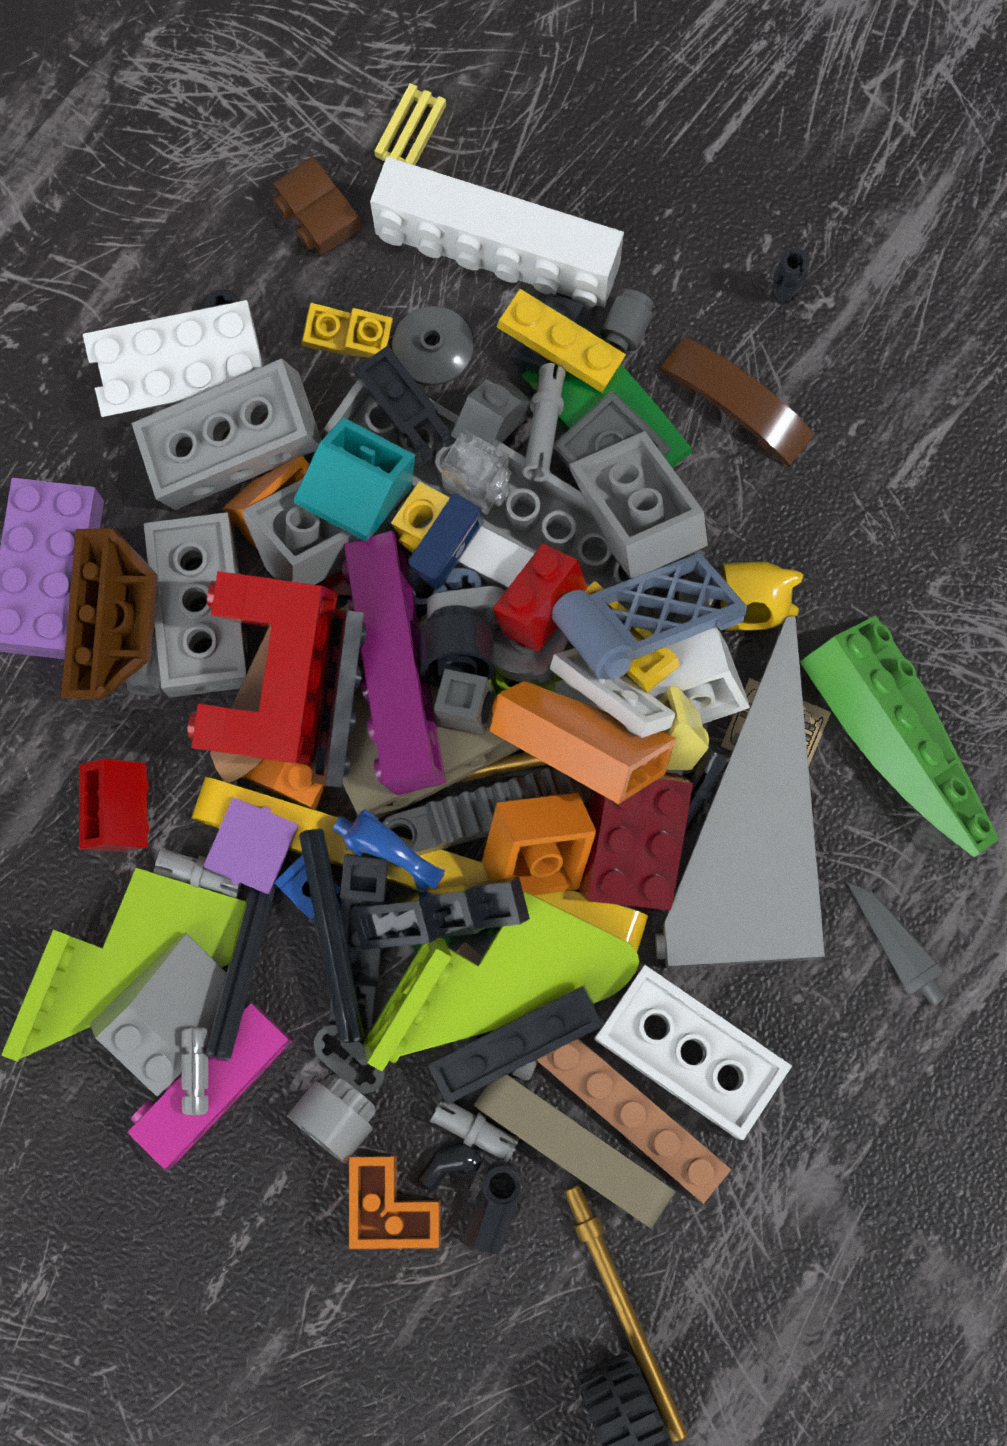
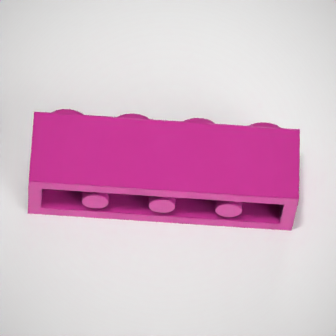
[127,1003,293,1169]

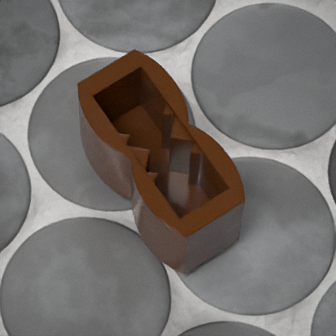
[272,156,362,256]

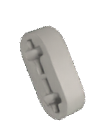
[427,586,505,625]

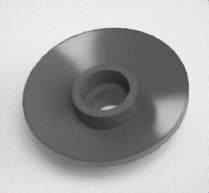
[392,306,474,385]

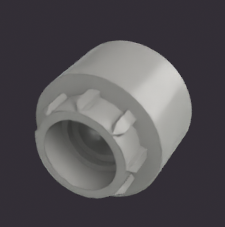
[287,1074,375,1164]

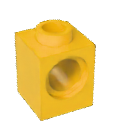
[391,481,450,553]

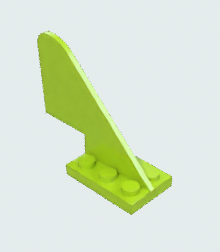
[1,868,246,1062]
[363,890,639,1072]

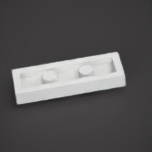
[550,648,676,738]

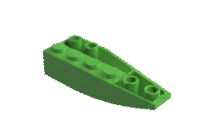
[800,615,999,857]

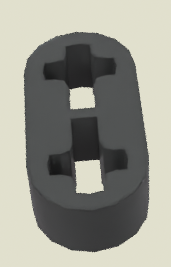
[314,1025,386,1094]

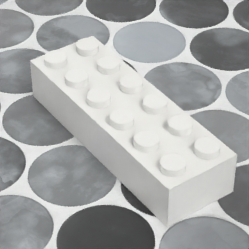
[370,157,624,308]

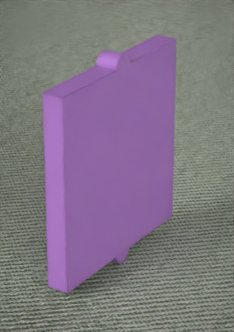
[203,797,299,894]

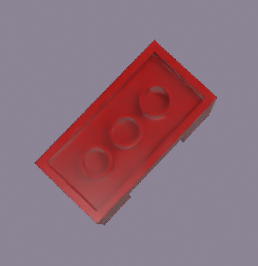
[188,571,338,764]

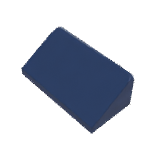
[408,494,484,590]

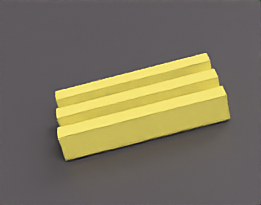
[375,83,446,165]

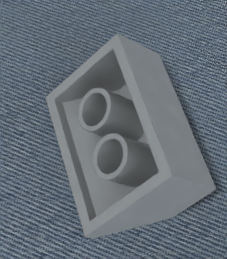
[243,479,396,585]

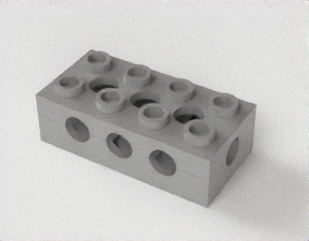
[131,359,322,510]
[144,512,251,698]

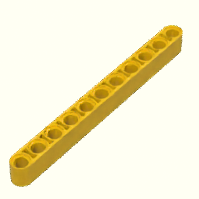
[191,777,648,952]

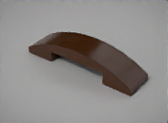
[659,337,815,467]

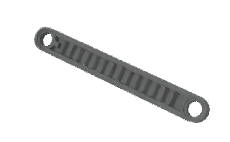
[382,762,698,856]

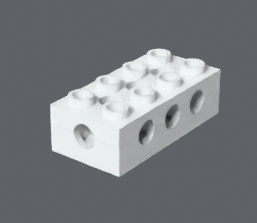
[594,965,792,1140]

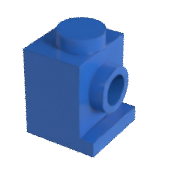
[274,855,341,923]

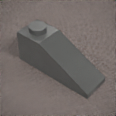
[451,379,533,457]

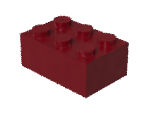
[576,772,693,910]

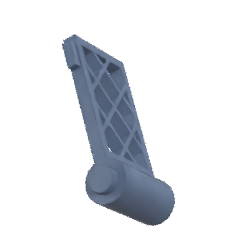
[551,553,747,680]

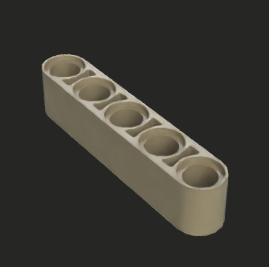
[474,1075,676,1229]

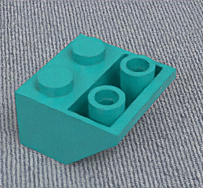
[294,417,415,542]

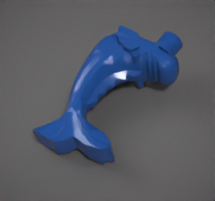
[332,809,445,892]

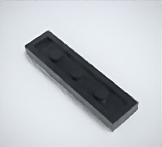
[311,609,366,787]
[428,984,605,1105]

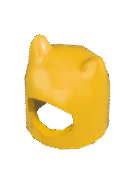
[720,561,803,631]

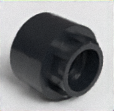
[419,605,495,688]

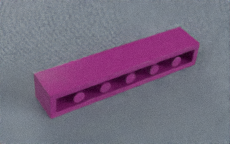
[342,531,446,795]

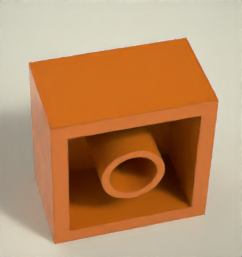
[482,793,596,895]

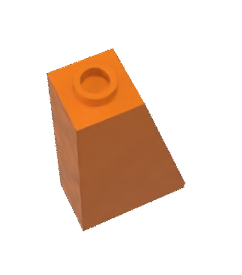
[489,681,676,804]

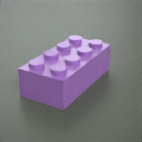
[0,478,104,659]

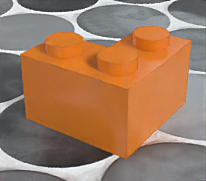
[349,1156,441,1249]

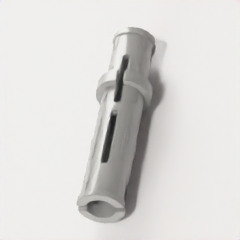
[522,363,566,482]

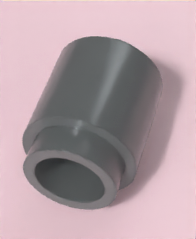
[600,289,654,353]

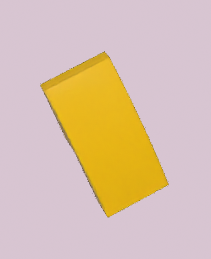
[301,303,393,358]

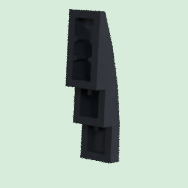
[351,877,530,950]

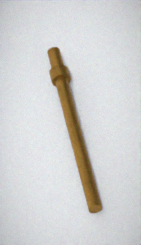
[564,1185,688,1442]

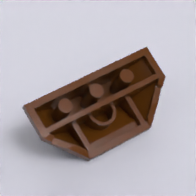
[61,528,158,700]

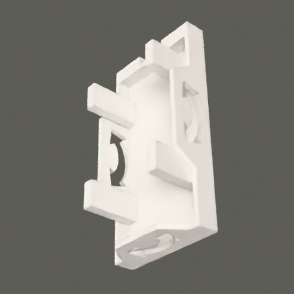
[83,300,263,417]

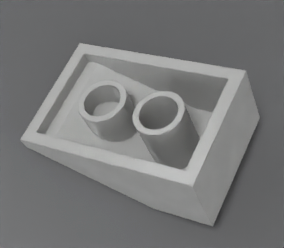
[569,431,708,579]
[90,932,226,1096]

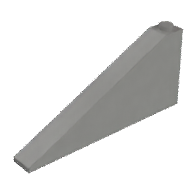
[655,616,825,969]

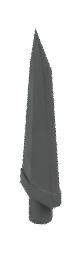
[846,882,947,1006]

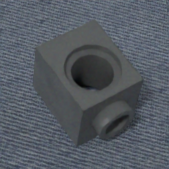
[434,669,495,735]

